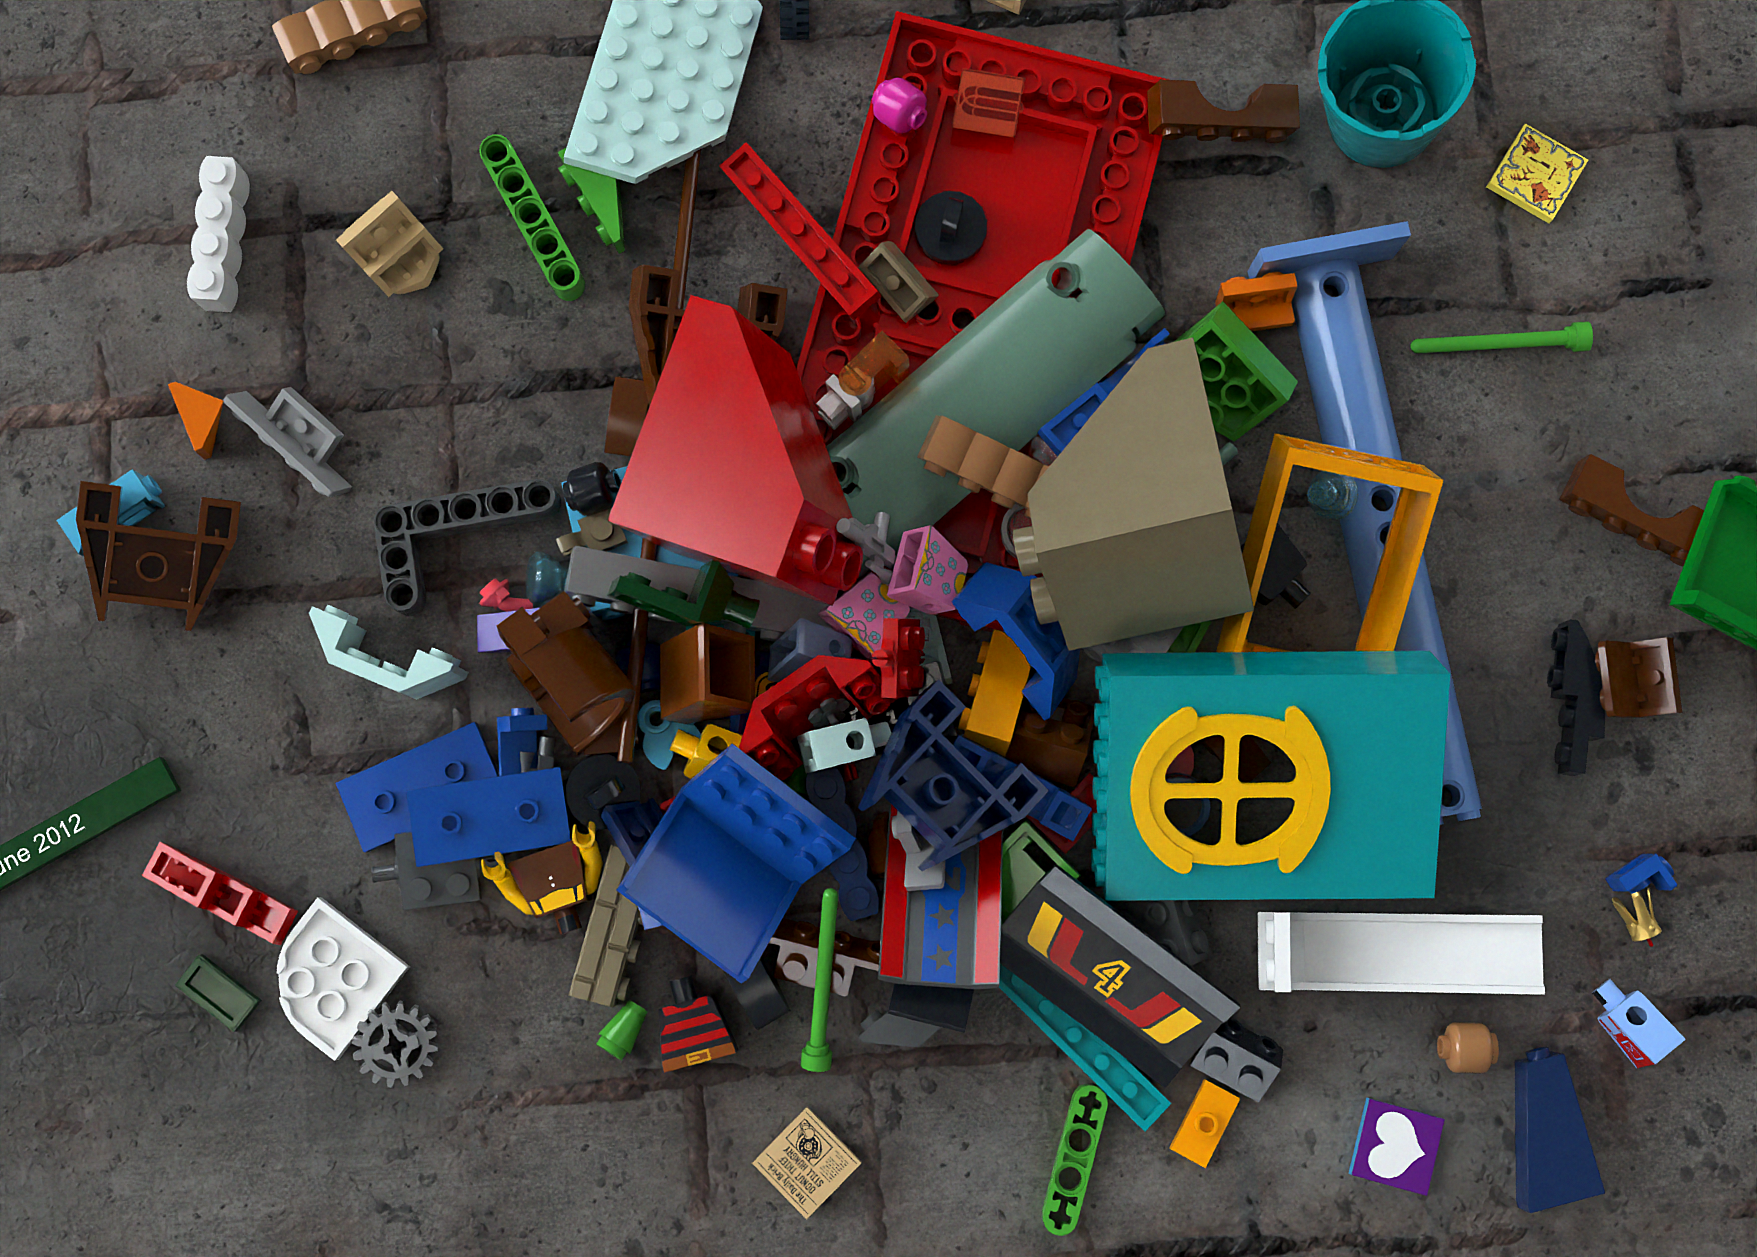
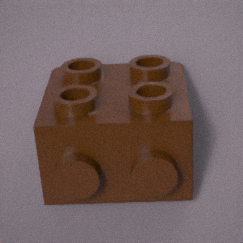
[1595,637,1683,718]

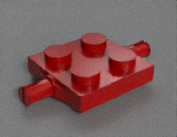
[871,618,925,698]

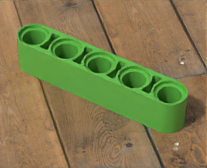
[479,134,585,301]

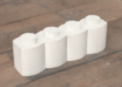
[187,156,250,312]

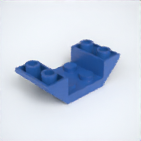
[951,562,1080,721]

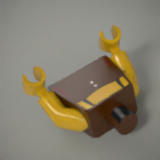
[481,821,603,935]

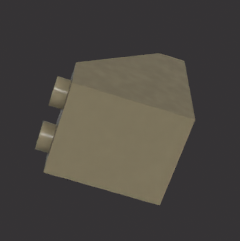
[1013,337,1254,651]

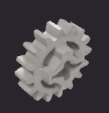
[352,1001,438,1088]

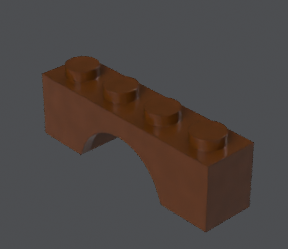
[1147,79,1300,143]
[1559,454,1704,567]

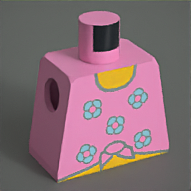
[887,525,968,615]
[817,572,910,663]

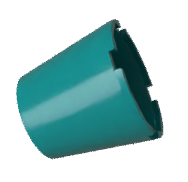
[1318,0,1476,168]

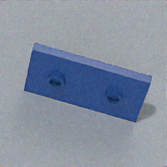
[335,722,499,853]
[406,767,571,867]

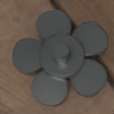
[808,697,850,730]

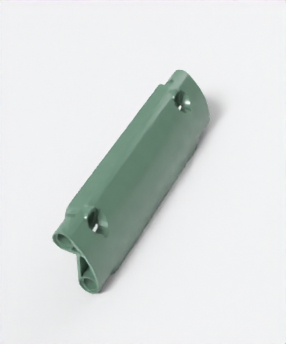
[826,229,1165,583]

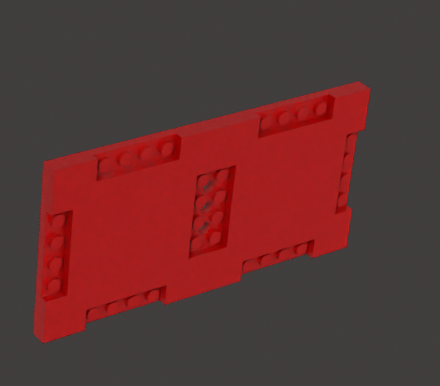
[796,11,1169,633]

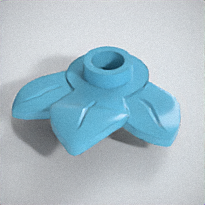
[638,700,701,770]

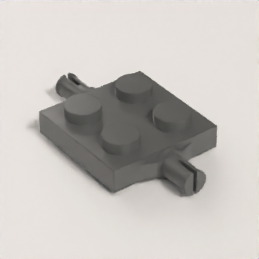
[371,831,504,910]

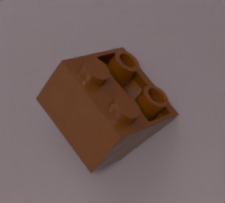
[1005,694,1094,787]

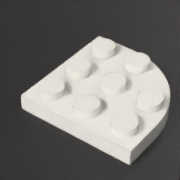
[277,897,410,1061]

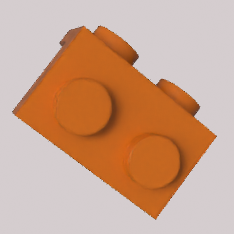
[1215,272,1298,331]

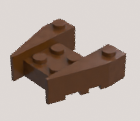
[629,264,788,406]
[76,481,241,631]

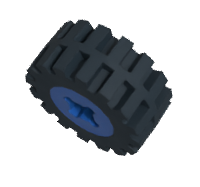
[780,0,809,40]

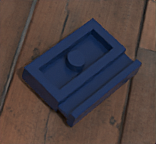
[601,798,664,867]

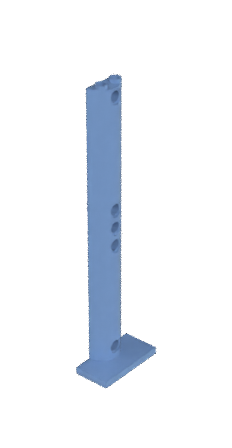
[1247,221,1482,825]

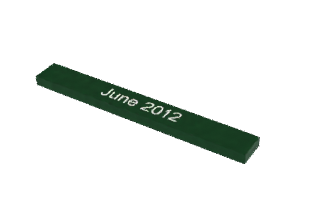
[0,757,181,891]

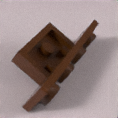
[769,918,880,997]

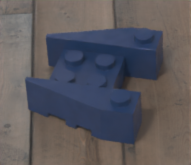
[858,679,1049,871]

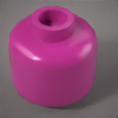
[872,77,927,134]

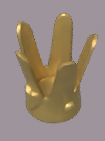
[1612,887,1662,947]

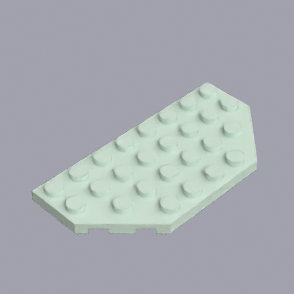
[564,0,763,184]

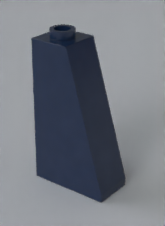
[1515,1047,1605,1213]

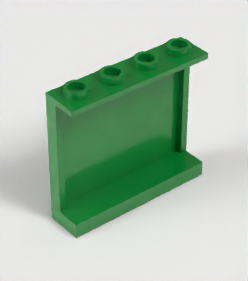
[1669,476,1757,650]

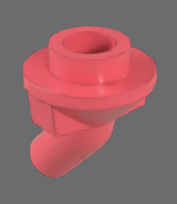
[479,578,533,612]

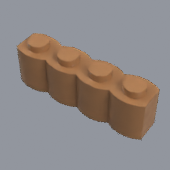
[272,0,428,74]
[917,415,1049,519]

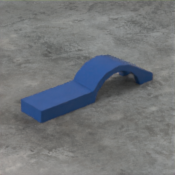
[1037,328,1170,456]

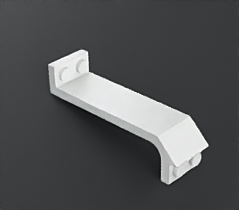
[1258,912,1545,995]

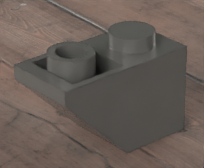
[858,998,942,1048]

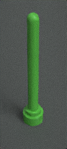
[1410,321,1593,354]
[801,888,838,1072]

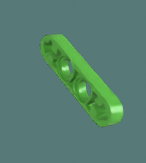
[1042,1084,1108,1236]

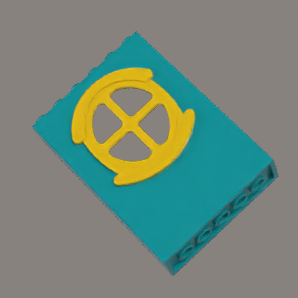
[1091,651,1451,901]

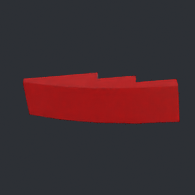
[142,842,298,945]

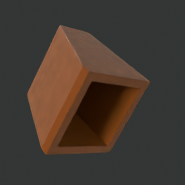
[660,623,755,724]

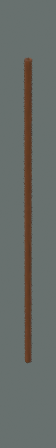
[617,149,701,763]

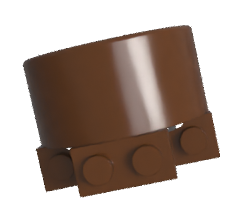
[496,591,636,755]

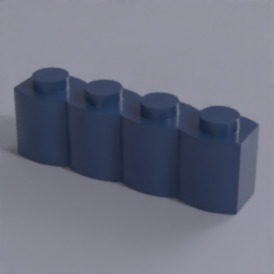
[806,767,879,921]

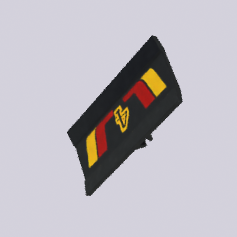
[1000,864,1241,1088]

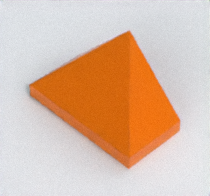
[168,382,224,460]

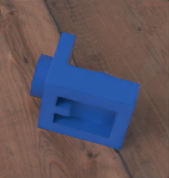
[1605,854,1677,894]

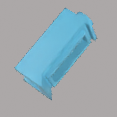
[56,469,165,556]

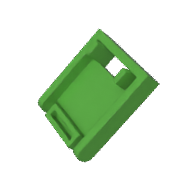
[1001,821,1081,924]

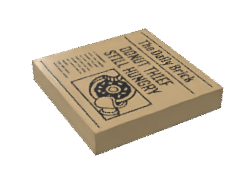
[752,1106,862,1220]

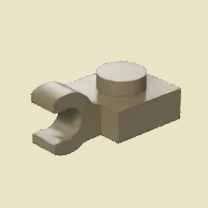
[556,508,628,557]

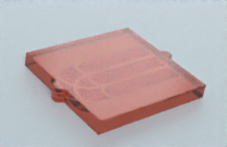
[952,68,1025,138]

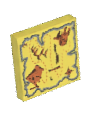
[1486,124,1588,223]

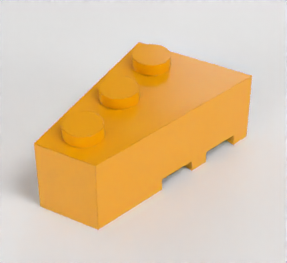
[958,629,1031,757]

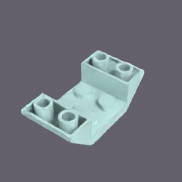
[309,605,469,700]

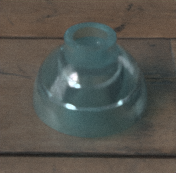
[1307,471,1358,520]
[525,551,568,603]

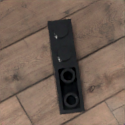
[1547,619,1605,776]

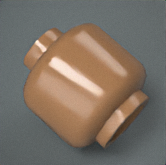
[1437,1022,1499,1074]

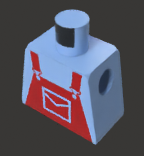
[1592,979,1686,1068]

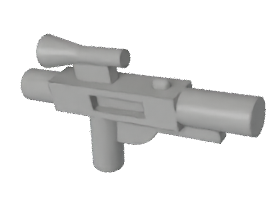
[836,512,897,585]

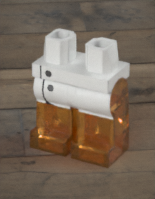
[816,331,910,430]

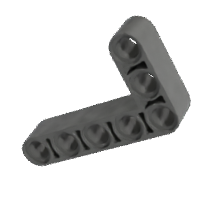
[374,479,561,616]

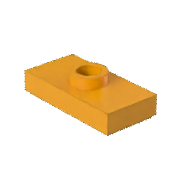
[1169,1079,1240,1168]

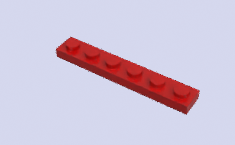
[719,142,881,321]

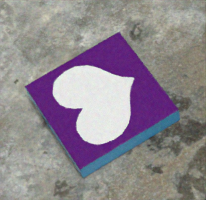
[1349,1097,1445,1196]

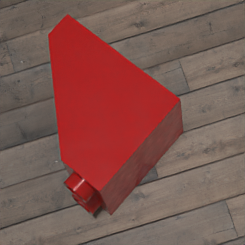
[608,295,863,606]

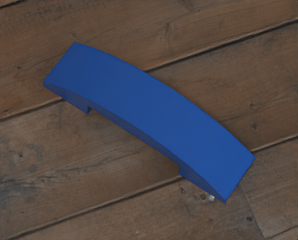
[952,734,1092,841]

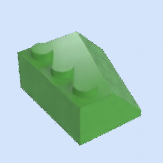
[1174,301,1298,442]

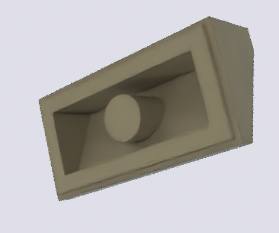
[858,241,938,323]

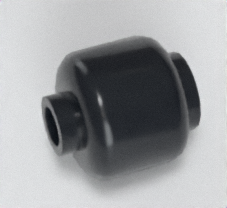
[563,462,621,516]

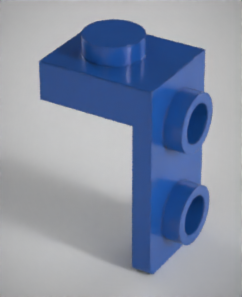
[497,708,547,776]

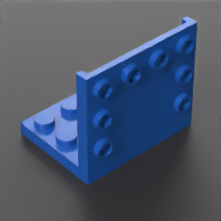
[616,744,856,983]

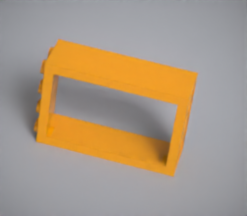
[1216,433,1443,652]

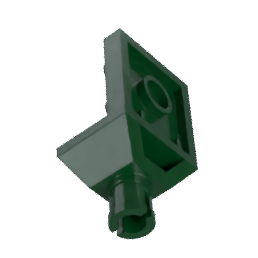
[607,560,760,629]

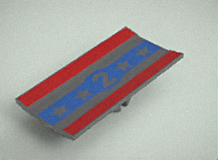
[878,803,1003,989]

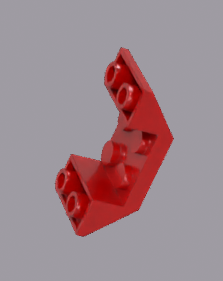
[739,655,899,780]

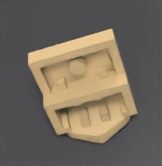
[336,191,443,297]

